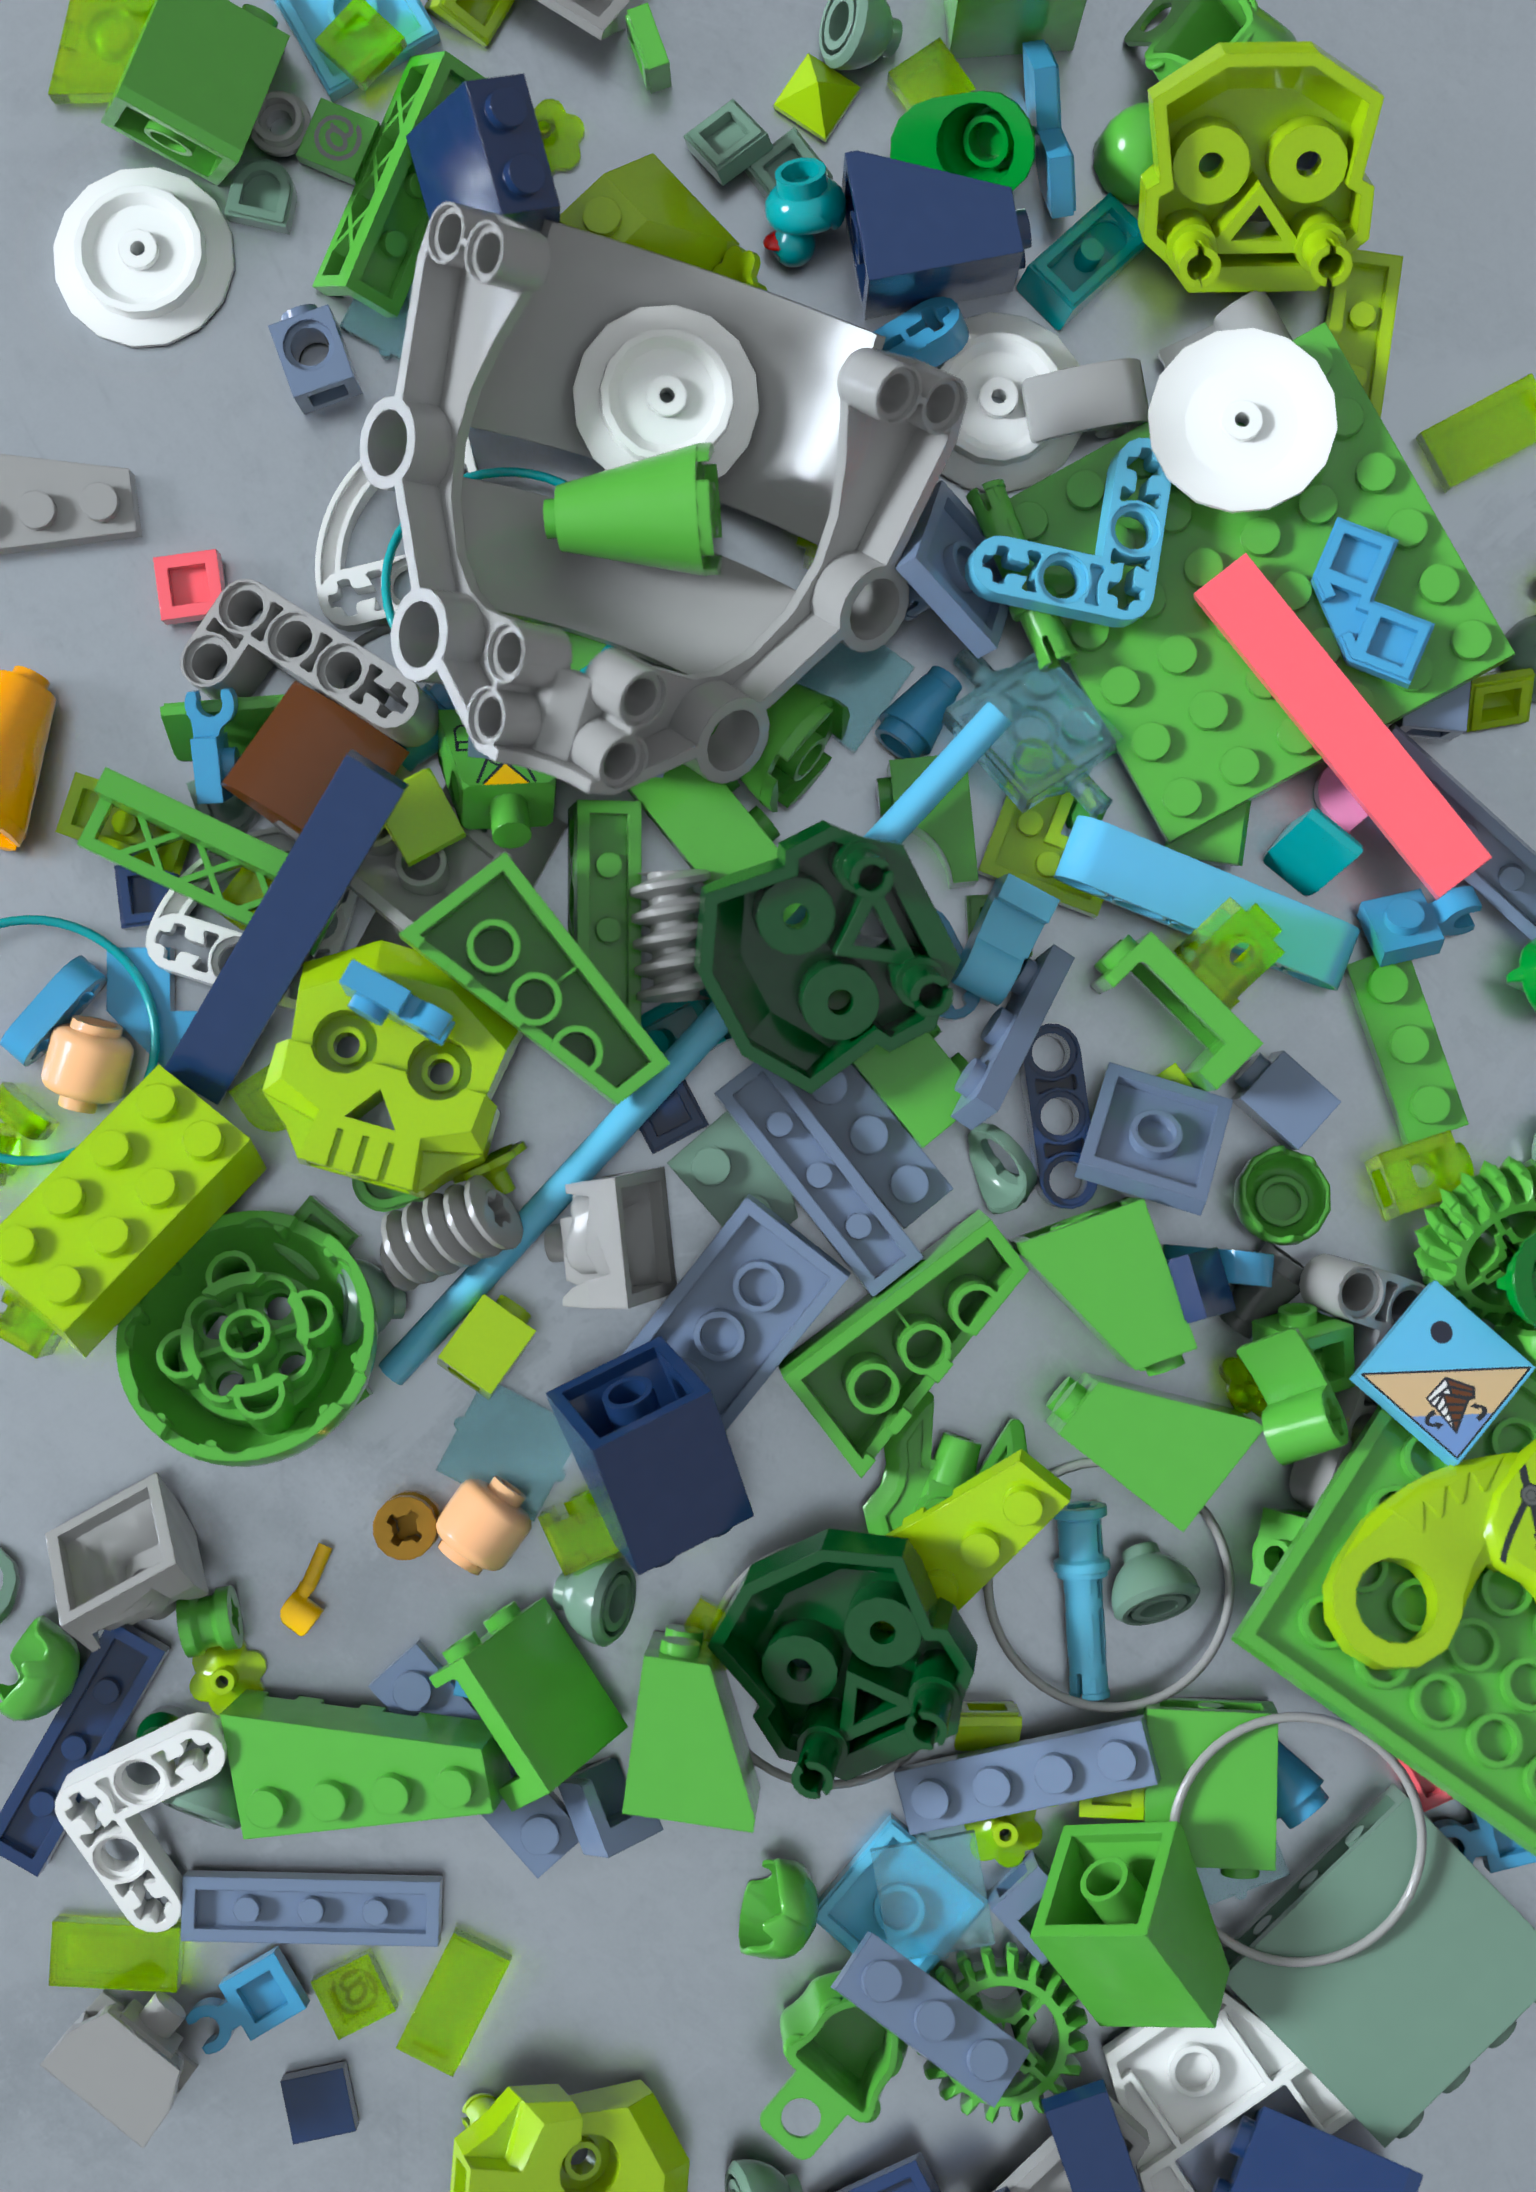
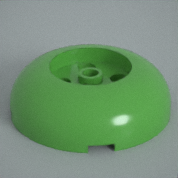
[116,1211,378,1467]

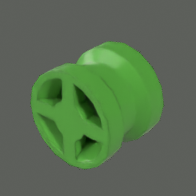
[176,1585,243,1658]

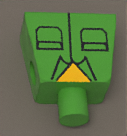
[438,709,557,849]

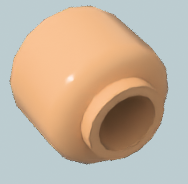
[41,1015,134,1114]
[436,1475,532,1575]

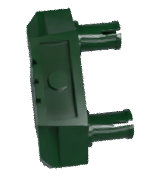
[694,820,961,1094]
[707,1528,978,1799]

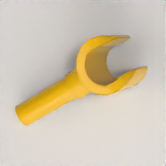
[280,1542,333,1636]

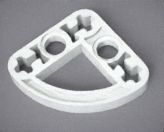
[315,437,478,632]
[145,827,359,1012]

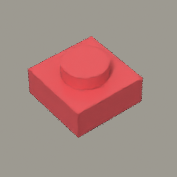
[153,549,225,625]

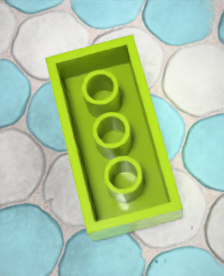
[0,1064,267,1358]

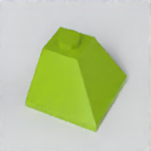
[560,153,740,271]

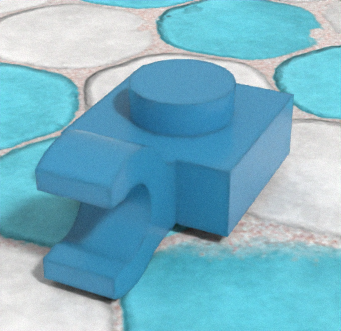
[185,687,240,804]
[1357,886,1482,967]

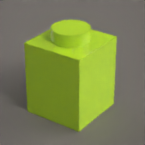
[437,1294,536,1400]

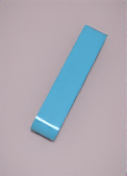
[1054,815,1360,991]

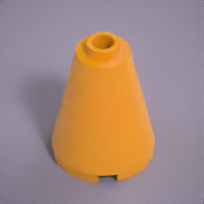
[0,666,56,851]

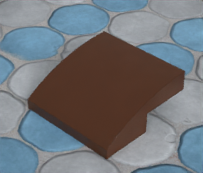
[220,681,410,835]

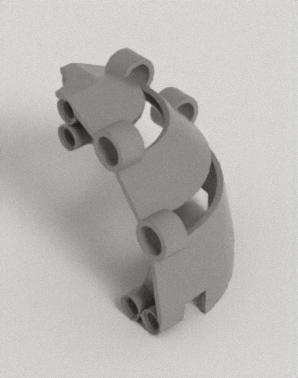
[360,201,968,795]

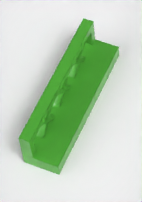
[312,51,485,317]
[77,767,348,958]
[568,800,642,1025]

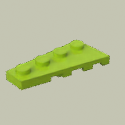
[875,1449,1072,1631]

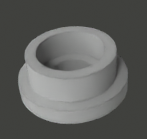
[250,91,312,157]

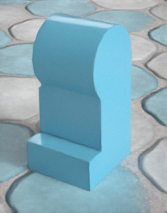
[951,873,1060,1007]

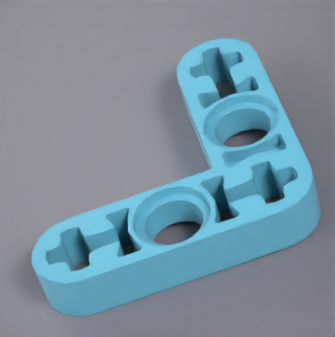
[965,438,1171,627]

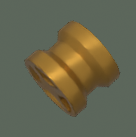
[373,1491,441,1560]

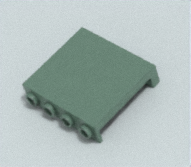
[1223,1783,1536,2148]

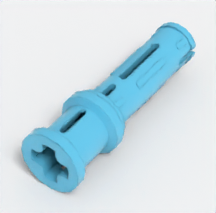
[1053,1501,1111,1701]

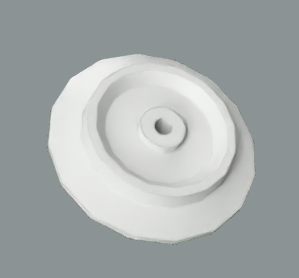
[53,167,235,348]
[573,305,759,478]
[936,312,1083,493]
[1148,328,1338,513]

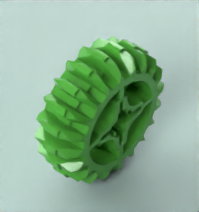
[1413,1156,1536,1326]
[917,1941,1089,2124]

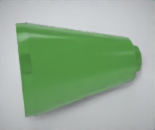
[543,442,722,576]
[710,683,850,812]

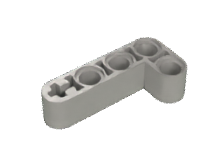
[180,579,439,747]
[1289,1254,1426,1510]

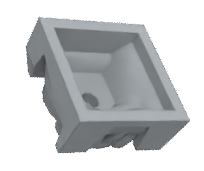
[544,1167,676,1309]
[45,1472,209,1652]
[40,1989,198,2148]

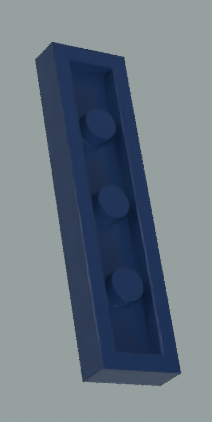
[0,1624,170,1877]

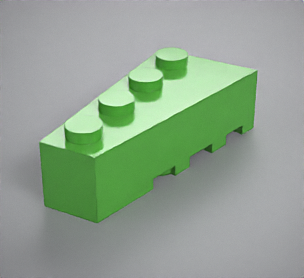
[399,852,670,1105]
[778,1209,1029,1479]
[220,1689,511,1840]

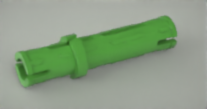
[966,479,1078,672]

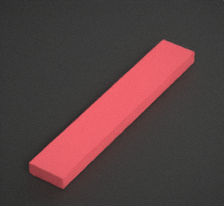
[1193,553,1492,900]

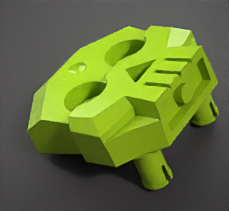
[1138,41,1385,293]
[262,940,523,1199]
[450,2079,690,2192]

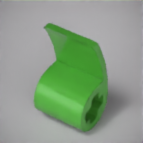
[1236,1327,1349,1466]

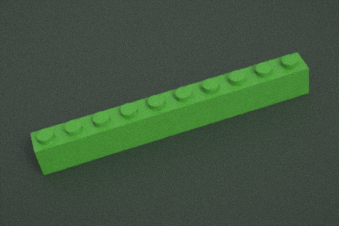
[564,631,969,1148]

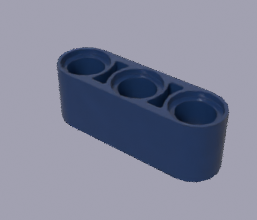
[1019,1023,1098,1209]

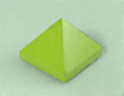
[773,53,861,143]
[1467,668,1535,732]

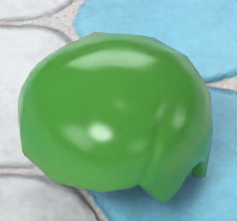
[1093,102,1153,205]
[1233,1145,1331,1246]
[0,1615,80,1721]
[738,1858,819,1960]

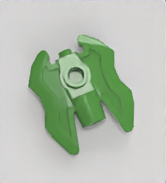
[862,1391,1028,1535]

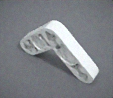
[55,1712,227,1933]

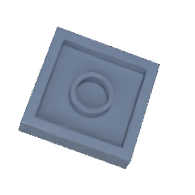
[896,480,1010,659]
[1074,1062,1233,1216]

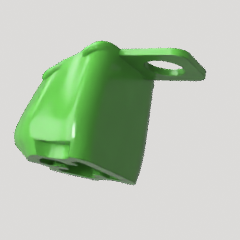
[1124,0,1297,81]
[760,1970,908,2160]

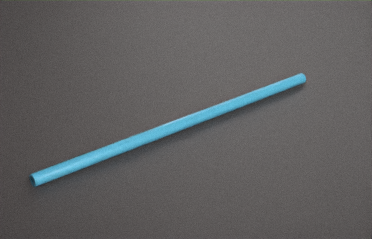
[379,701,1012,1385]

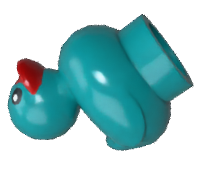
[763,157,847,267]

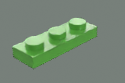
[1344,955,1469,1145]

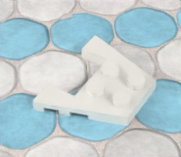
[1102,1988,1355,2192]

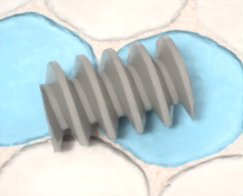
[629,869,711,1003]
[380,1175,524,1291]

